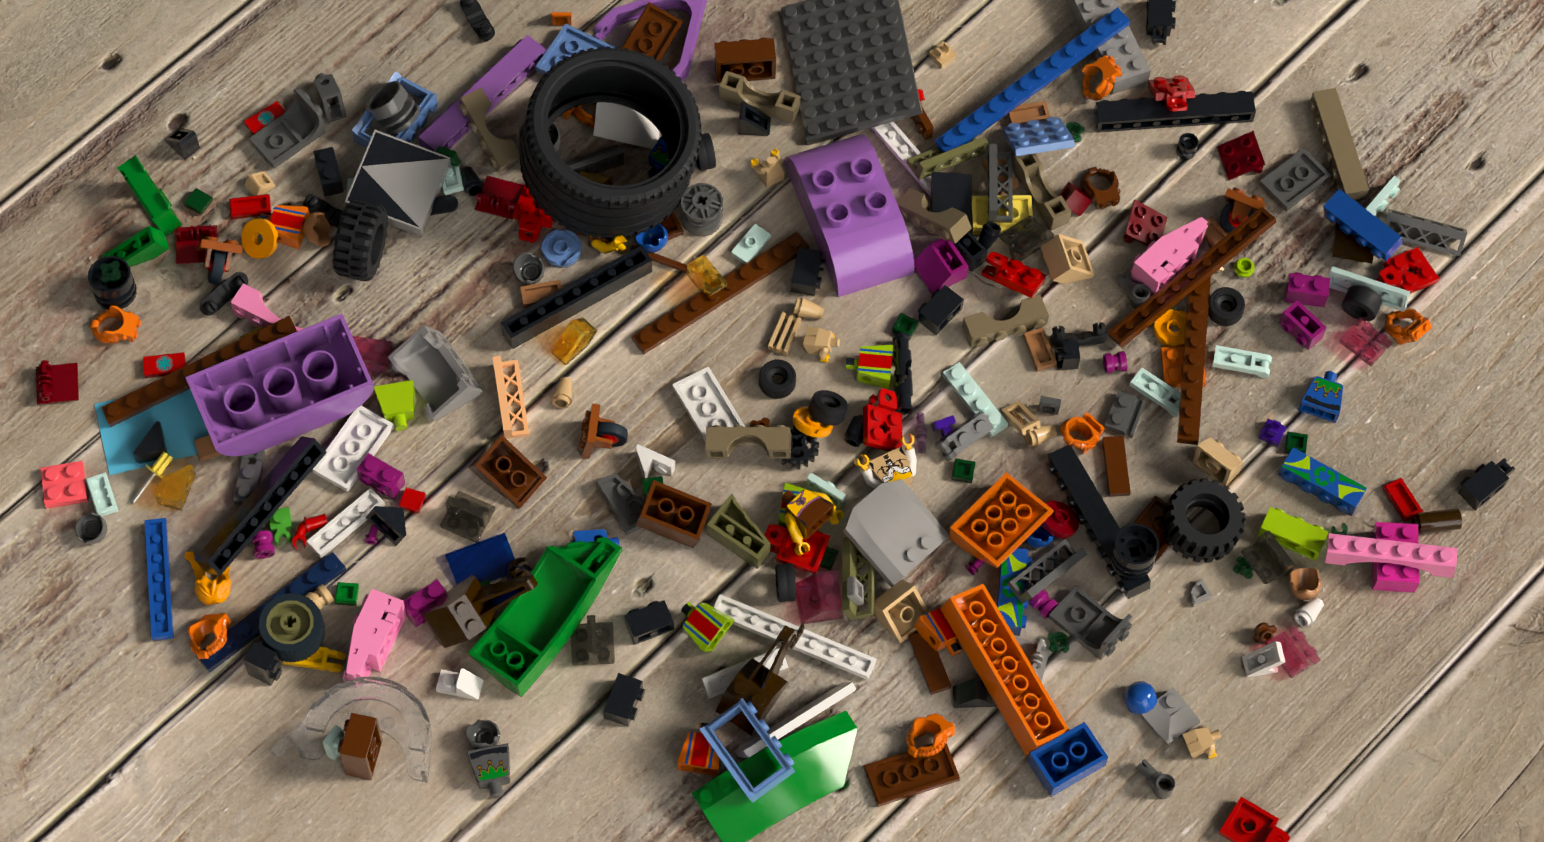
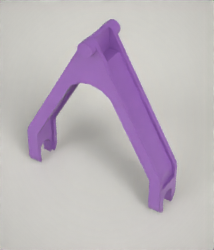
[594,0,707,82]

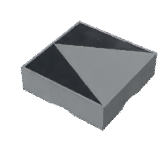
[345,130,451,237]

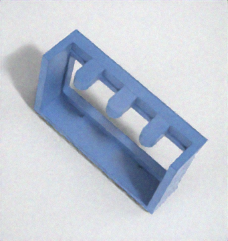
[352,71,438,148]
[699,698,795,803]

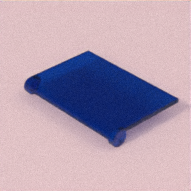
[445,532,515,585]

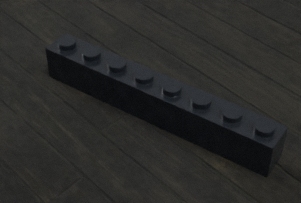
[1094,91,1256,133]
[501,245,652,349]
[195,436,327,576]
[1046,445,1151,599]

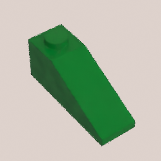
[102,226,169,267]

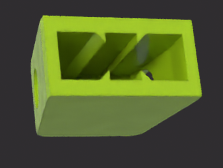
[374,380,415,431]

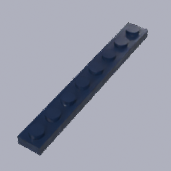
[196,552,346,673]

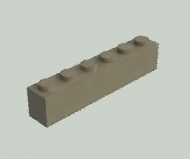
[1308,88,1369,201]

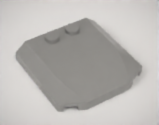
[843,479,949,587]

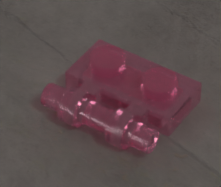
[1339,318,1393,367]
[353,336,393,375]
[1266,626,1321,678]

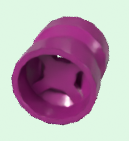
[1103,351,1127,374]
[252,531,275,559]
[1029,589,1059,619]

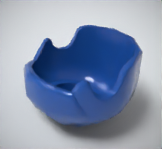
[635,224,668,253]
[1025,525,1054,548]
[1123,681,1158,715]

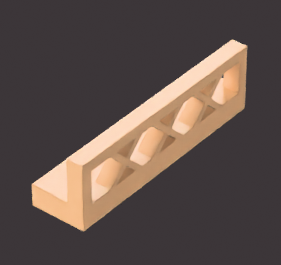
[492,356,529,439]

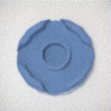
[541,229,582,268]

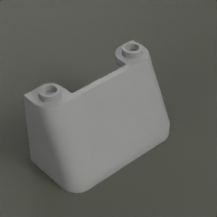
[388,325,483,421]

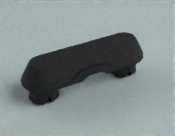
[460,0,495,41]
[303,194,343,228]
[200,272,249,316]
[1050,322,1108,347]

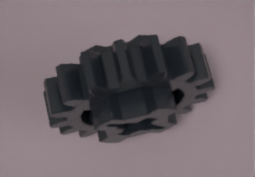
[782,425,819,469]

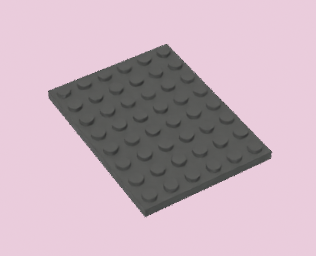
[781,0,923,145]

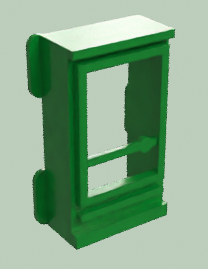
[117,155,182,236]

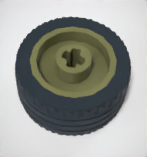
[258,593,325,662]

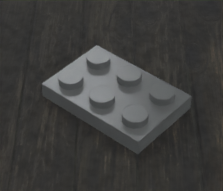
[1259,148,1331,211]

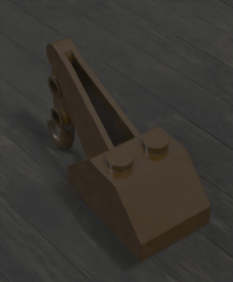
[419,557,538,648]
[716,624,805,736]

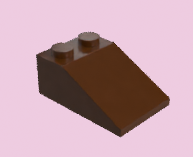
[469,435,547,508]

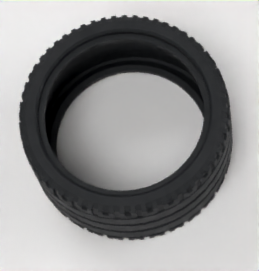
[520,46,702,239]

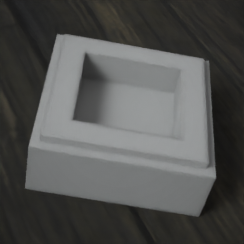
[847,576,864,606]

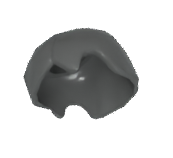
[513,252,545,285]
[75,512,108,545]
[465,719,500,750]

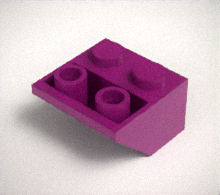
[914,238,969,294]

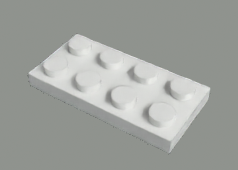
[672,366,745,442]
[312,406,394,492]

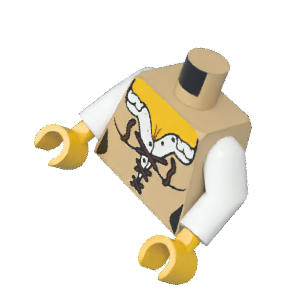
[854,434,917,489]

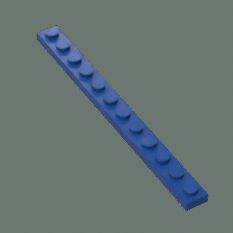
[935,7,1130,153]

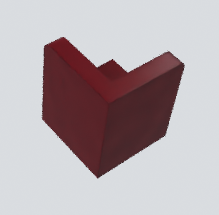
[1057,182,1092,216]

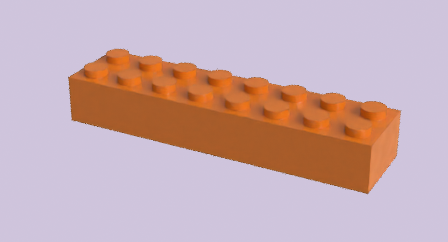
[940,584,1069,756]

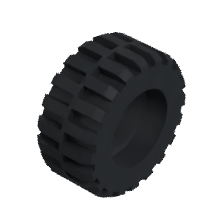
[333,200,388,282]
[1161,478,1246,563]

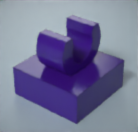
[930,415,956,437]
[1259,419,1287,447]

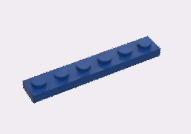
[144,518,174,641]

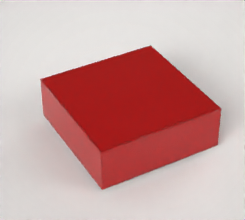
[399,487,426,514]

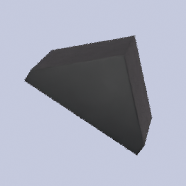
[739,102,771,136]
[164,127,200,160]
[133,421,168,464]
[365,506,406,546]
[952,678,997,708]

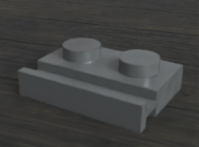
[1104,390,1146,438]

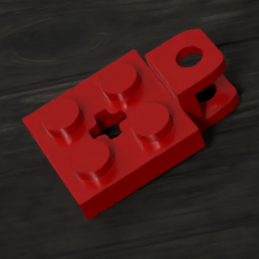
[1148,75,1195,112]
[513,185,554,243]
[1376,247,1440,294]
[981,252,1047,298]
[863,388,902,452]
[764,524,831,575]
[1219,797,1290,842]

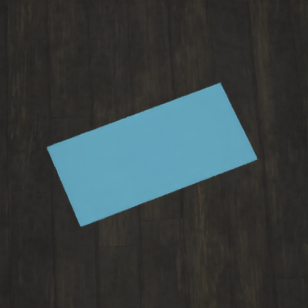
[94,389,209,475]

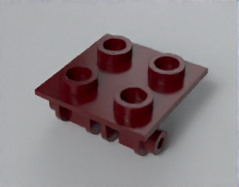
[1217,131,1266,181]
[474,175,524,220]
[1123,200,1168,246]
[174,224,217,264]
[36,360,79,405]

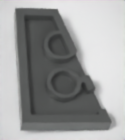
[596,473,644,535]

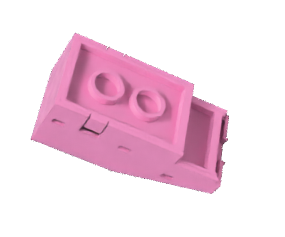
[1130,217,1208,297]
[343,589,407,691]

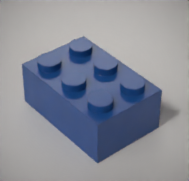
[1027,722,1108,797]

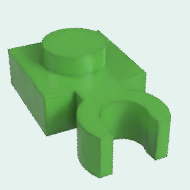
[269,507,293,546]

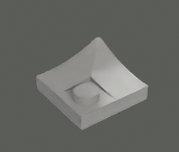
[1139,687,1200,745]

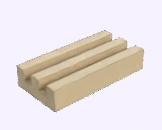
[768,312,802,356]
[1001,401,1041,435]

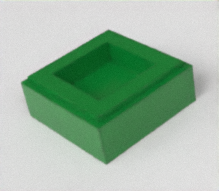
[335,582,359,606]

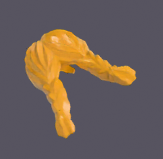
[184,551,232,606]

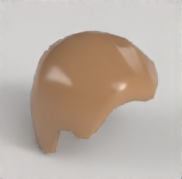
[302,212,331,247]
[1289,568,1321,600]

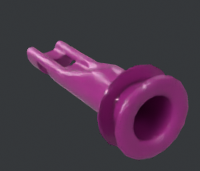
[364,525,378,545]
[965,558,984,575]

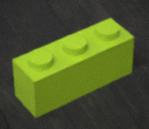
[1258,507,1329,561]

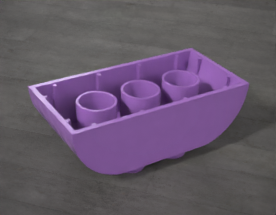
[784,134,915,297]
[185,313,374,456]

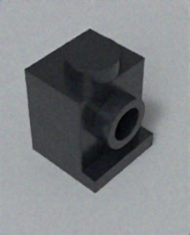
[1055,340,1080,371]

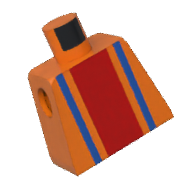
[260,205,310,250]
[914,607,963,656]
[677,723,719,776]

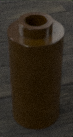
[1412,508,1462,534]

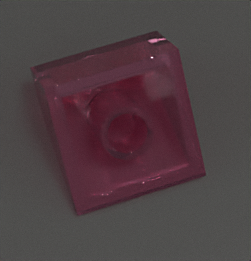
[796,570,843,624]

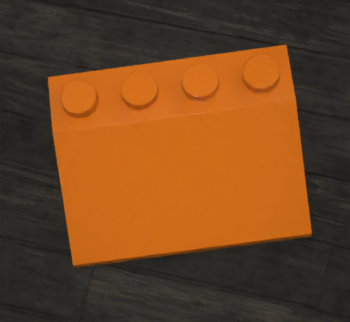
[949,472,1054,568]

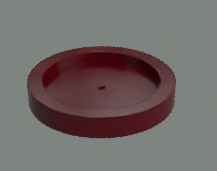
[1041,501,1079,538]

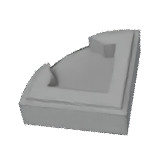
[1190,578,1212,607]

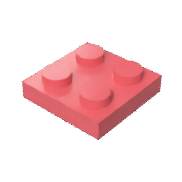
[40,461,88,509]

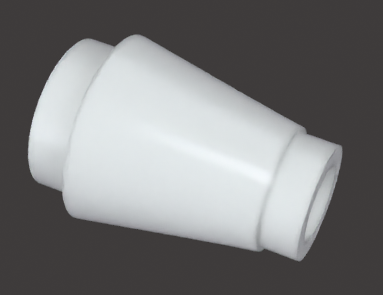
[1294,597,1324,627]

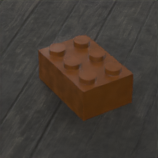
[714,37,776,84]
[635,480,712,548]
[338,713,383,780]

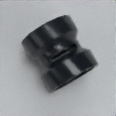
[1176,133,1199,160]

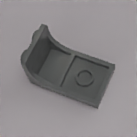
[249,87,325,169]
[1048,586,1132,660]

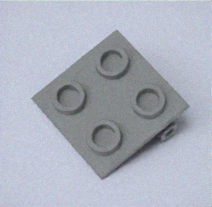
[1015,637,1051,682]

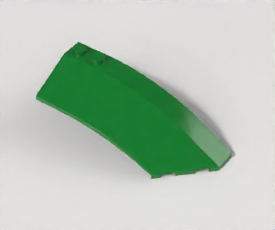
[468,537,622,698]
[692,711,858,842]

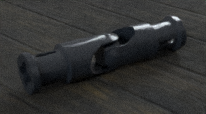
[892,332,914,415]

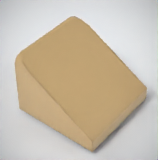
[245,171,275,196]

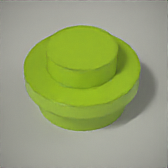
[1234,258,1255,278]

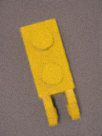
[282,647,346,673]

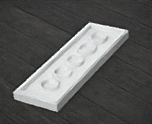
[734,682,856,758]

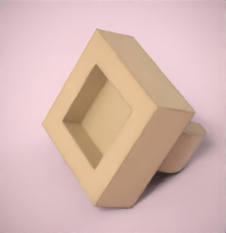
[929,41,957,69]

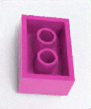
[1371,522,1420,592]

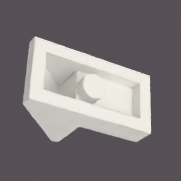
[636,444,675,478]
[1242,641,1285,677]
[436,668,484,701]

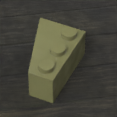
[707,494,771,569]

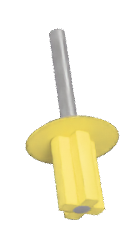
[131,451,173,503]

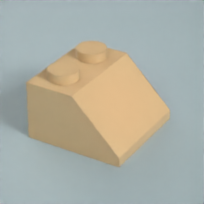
[1041,234,1095,284]
[1192,437,1243,486]
[874,580,929,644]

